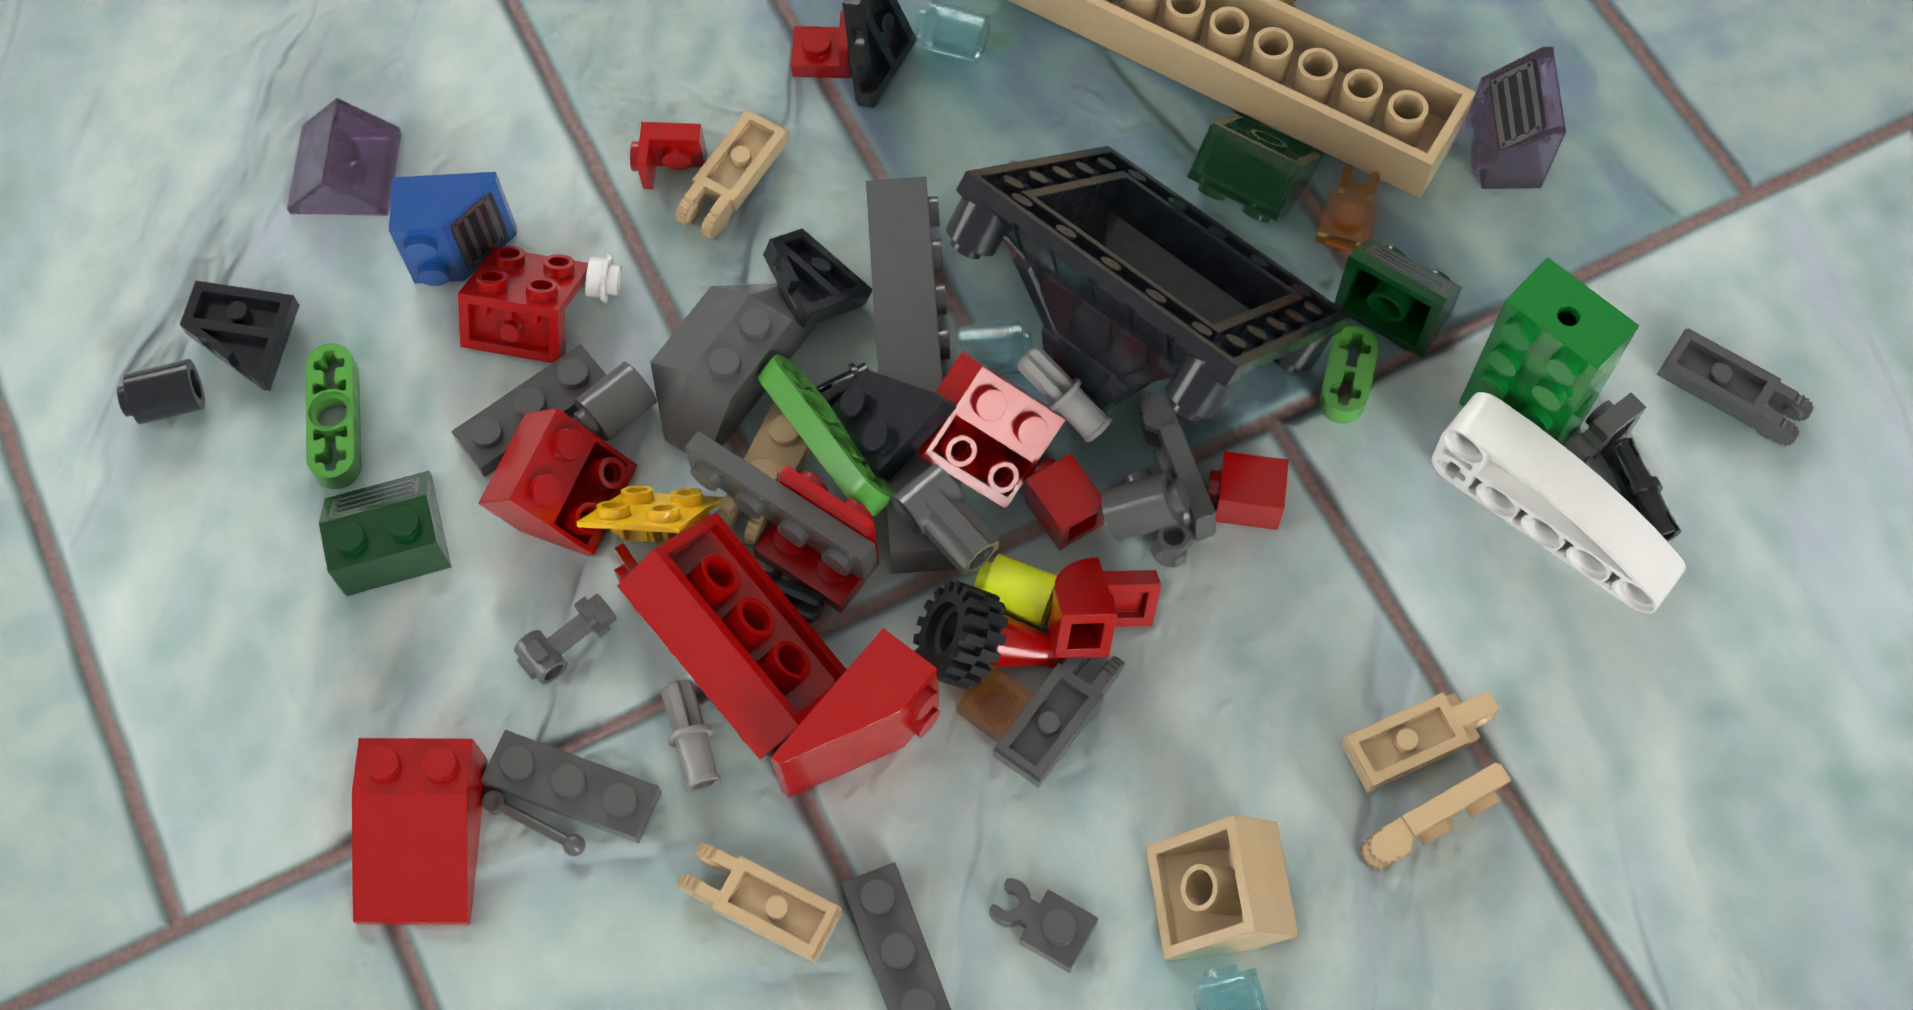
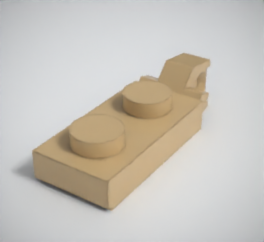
[1341,690,1500,793]

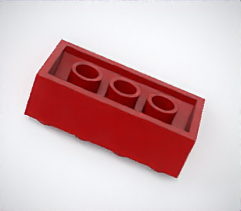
[617,512,847,760]

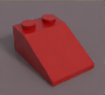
[771,628,940,798]
[351,738,487,925]

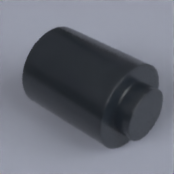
[117,359,205,425]

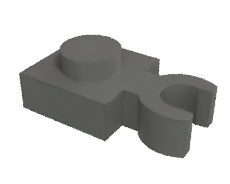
[1564,392,1646,464]
[989,878,1099,973]

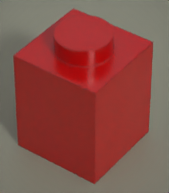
[1207,451,1289,530]
[1025,453,1105,550]

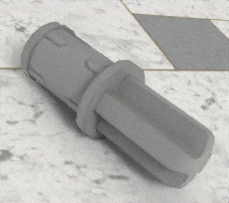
[1017,347,1112,443]
[661,679,721,792]

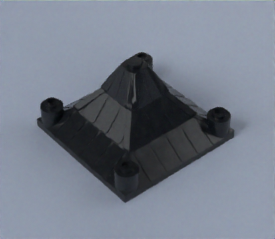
[946,146,1352,421]

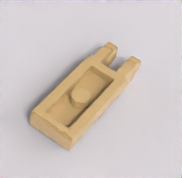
[675,109,790,240]
[718,403,811,547]
[1359,762,1511,870]
[676,842,843,964]

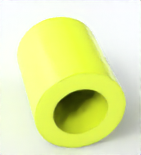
[974,553,1057,628]

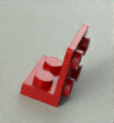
[458,246,588,363]
[753,465,879,613]

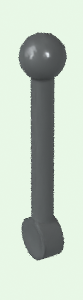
[482,790,585,856]

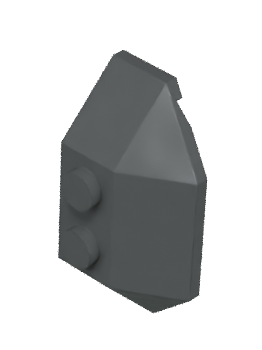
[650,283,818,454]

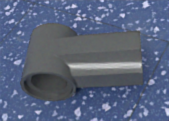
[890,464,999,576]

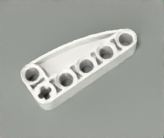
[1431,392,1686,614]

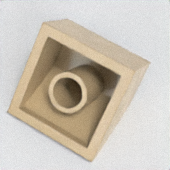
[1146,815,1299,960]

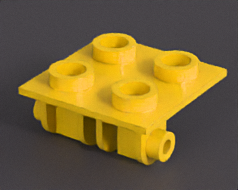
[577,485,723,543]

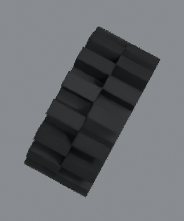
[913,580,1008,689]

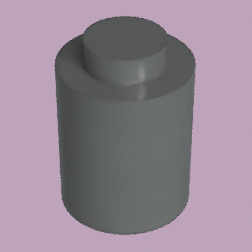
[573,361,657,441]
[1101,471,1190,541]

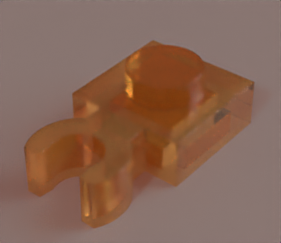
[1315,165,1380,252]

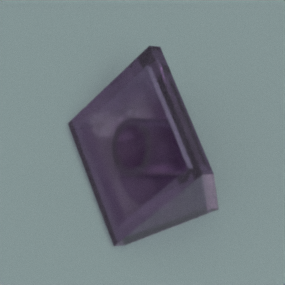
[287,98,401,216]

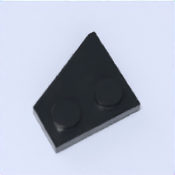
[842,0,917,108]
[763,228,873,329]
[179,281,300,391]
[831,369,957,481]

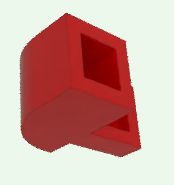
[1047,557,1161,658]

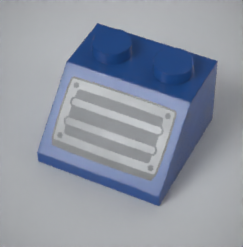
[389,172,517,286]

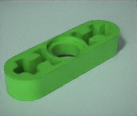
[305,343,361,489]

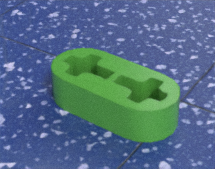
[1319,326,1379,424]

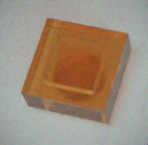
[956,664,1035,743]

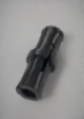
[1601,437,1681,542]

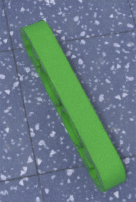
[758,354,895,516]

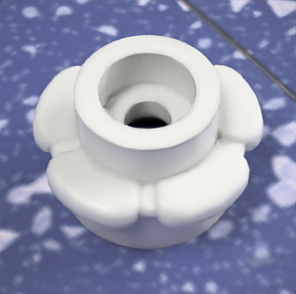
[585,253,622,304]

